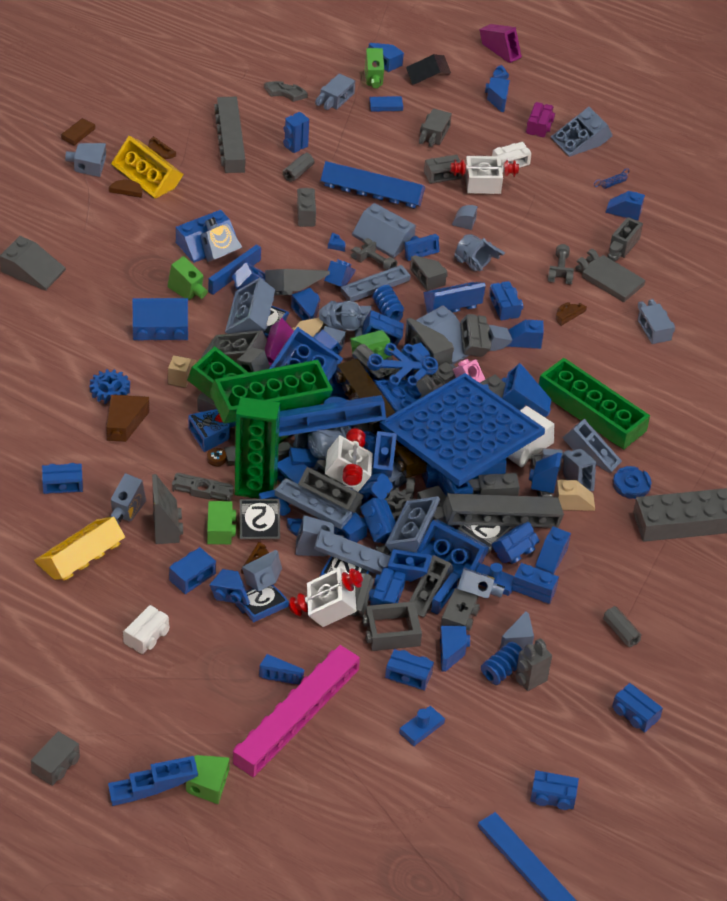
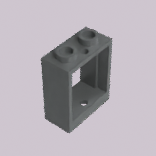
[362,601,422,651]

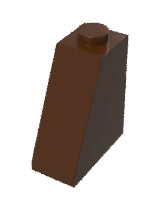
[106,395,150,442]

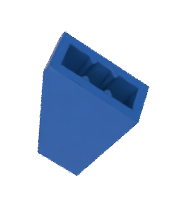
[502,363,551,417]

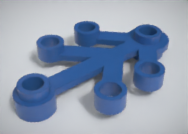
[367,343,438,389]

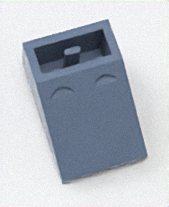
[551,107,613,157]

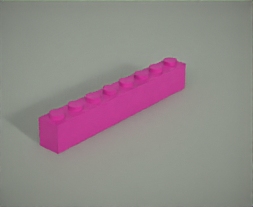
[233,645,360,778]

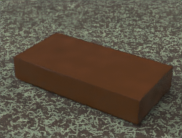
[61,118,95,145]

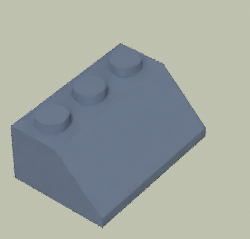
[352,203,416,258]
[225,277,275,334]
[385,496,440,553]

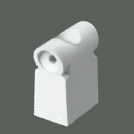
[507,406,554,467]

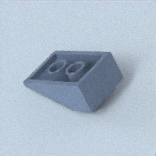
[416,305,470,365]

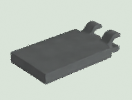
[575,249,646,302]

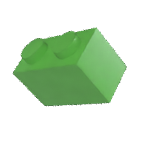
[207,501,236,544]

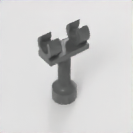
[351,238,398,270]
[548,244,574,284]

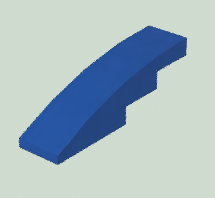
[108,756,198,806]

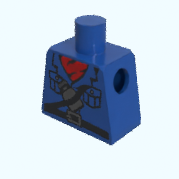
[188,409,236,452]

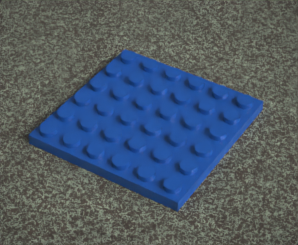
[380,373,545,486]

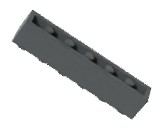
[214,96,246,173]
[443,493,564,528]

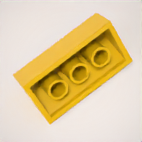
[111,136,184,198]
[34,517,125,581]

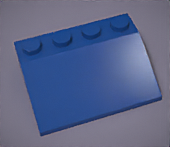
[269,327,344,381]

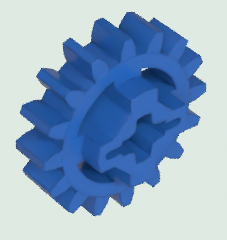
[89,369,130,404]

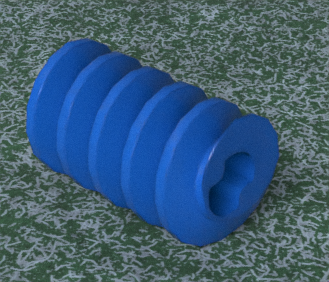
[372,285,404,321]
[481,642,523,685]

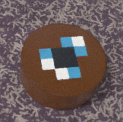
[207,448,226,466]

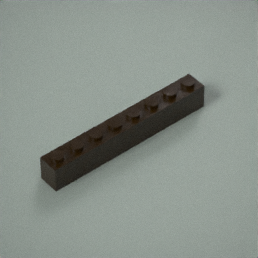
[335,358,427,479]

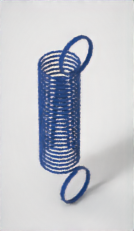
[594,169,629,189]

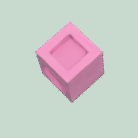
[452,359,485,383]

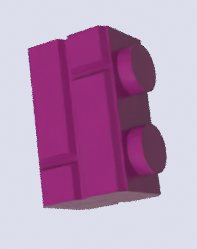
[526,102,556,138]

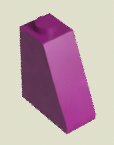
[479,24,522,63]
[264,318,294,366]

